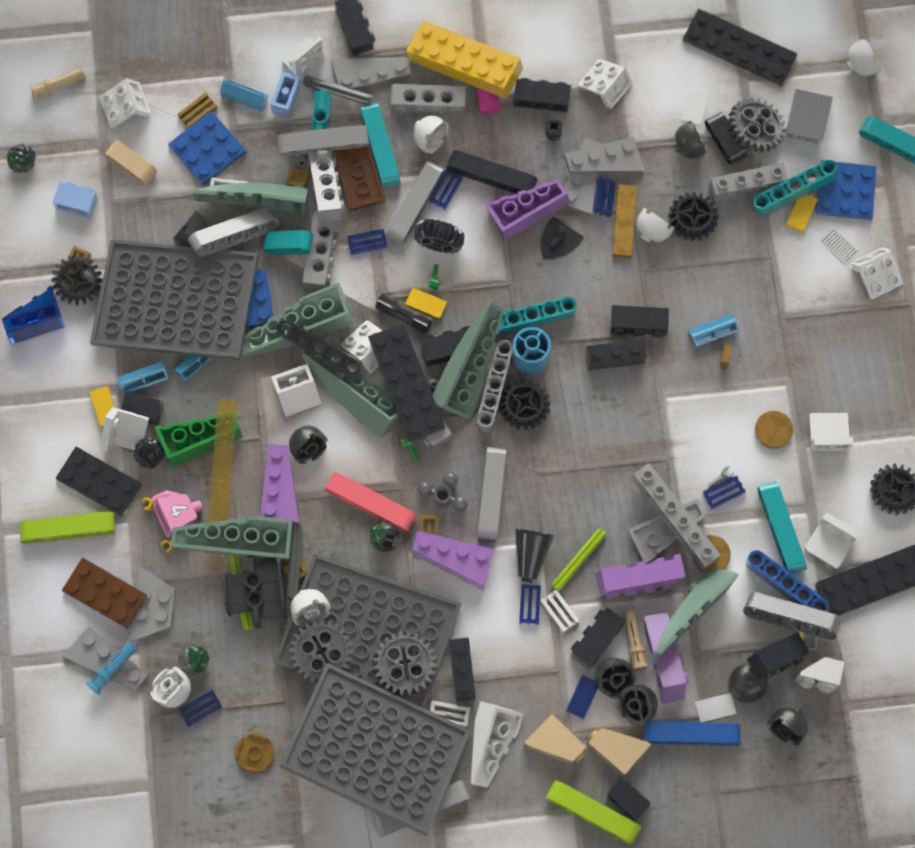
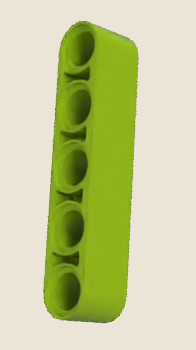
[19,512,116,544]
[545,780,642,845]

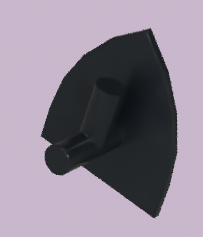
[541,216,584,259]

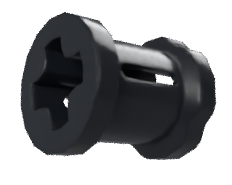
[545,118,562,141]

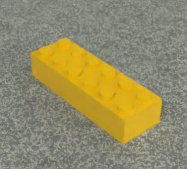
[406,21,523,99]

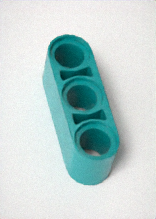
[263,230,314,255]

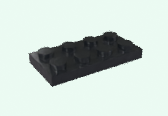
[55,446,142,517]

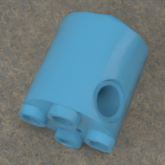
[512,327,551,376]

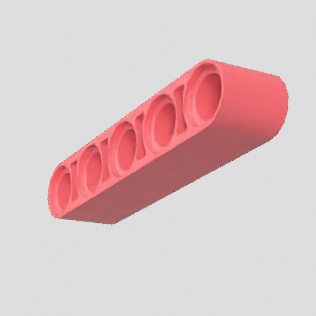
[325,472,417,533]

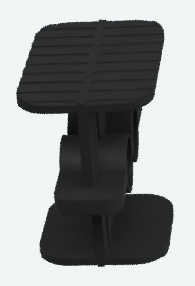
[222,555,288,628]

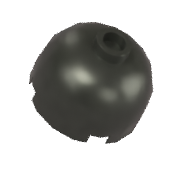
[673,120,706,159]
[173,211,208,247]
[289,425,328,464]
[595,657,636,698]
[728,663,768,703]
[618,685,658,725]
[767,707,808,746]

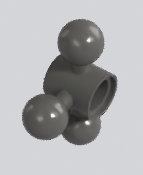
[417,472,468,512]

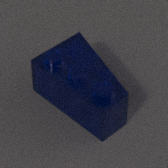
[2,285,66,345]

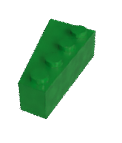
[155,412,243,468]

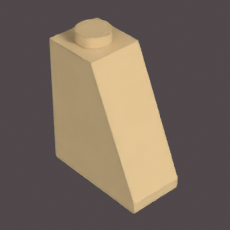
[524,714,587,764]
[587,728,651,777]

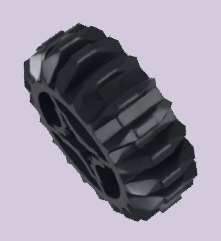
[668,191,719,242]
[414,219,465,254]
[51,255,103,306]
[499,379,550,431]
[869,463,915,515]

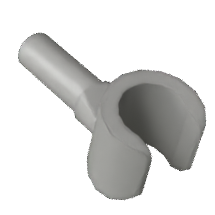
[708,466,734,488]

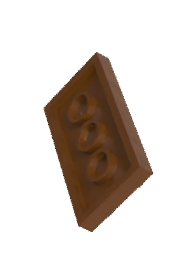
[332,145,386,211]
[61,557,148,629]

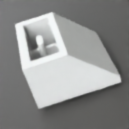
[271,364,322,417]
[795,657,844,694]

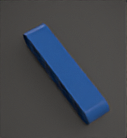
[746,550,829,612]
[643,721,741,746]

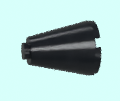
[515,529,554,583]

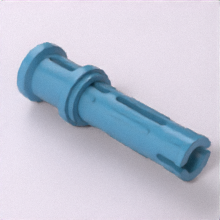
[86,641,138,695]

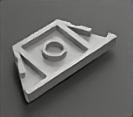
[129,568,176,643]

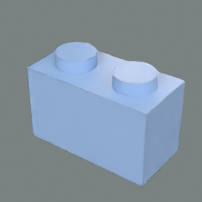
[270,72,301,119]
[53,182,98,219]

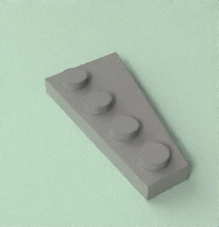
[331,57,411,90]
[563,137,645,173]
[628,498,706,564]

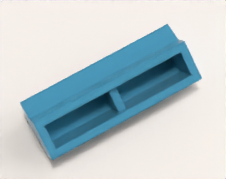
[220,79,268,112]
[688,314,740,347]
[174,355,212,382]
[117,361,169,395]

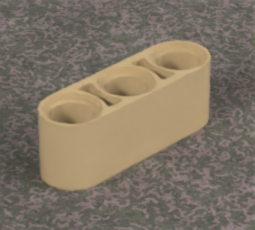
[104,140,157,186]

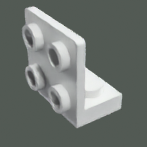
[282,37,324,76]
[578,59,633,109]
[99,78,151,128]
[850,247,904,299]
[340,320,382,374]
[99,407,149,452]
[809,413,853,451]
[804,512,860,569]

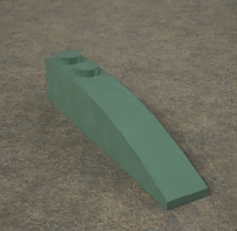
[193,182,308,216]
[242,283,355,357]
[433,302,504,420]
[302,348,401,437]
[171,516,293,562]
[651,568,739,663]

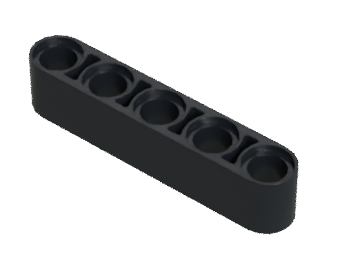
[446,150,538,194]
[276,320,362,376]

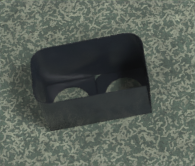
[121,392,164,425]
[606,777,652,821]

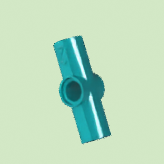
[311,90,331,131]

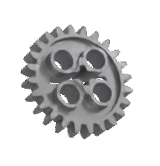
[727,97,787,153]
[289,619,354,683]
[373,631,437,696]

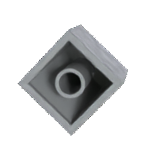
[785,89,833,143]

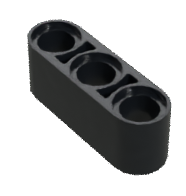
[704,112,747,165]

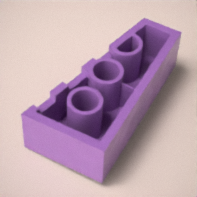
[484,180,570,240]
[260,444,300,525]
[595,554,685,599]
[644,612,689,704]

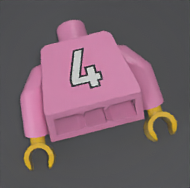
[142,491,203,553]

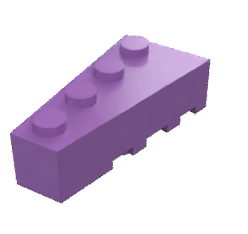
[412,531,493,591]

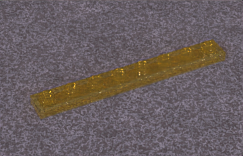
[205,399,237,555]

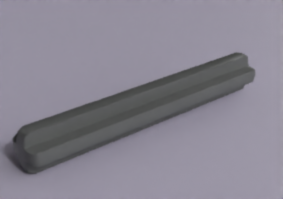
[303,76,372,105]
[287,524,302,600]

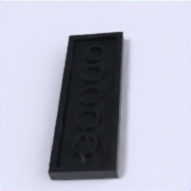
[682,8,798,86]
[368,323,445,442]
[815,544,915,616]

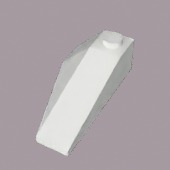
[471,701,524,787]

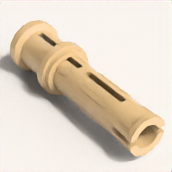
[29,67,86,101]
[623,610,649,671]

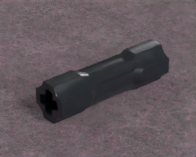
[375,293,432,334]

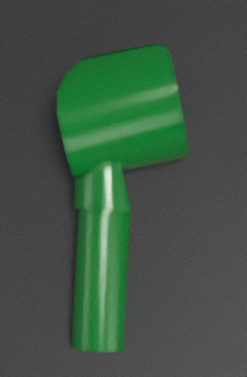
[428,264,441,291]
[401,437,420,462]

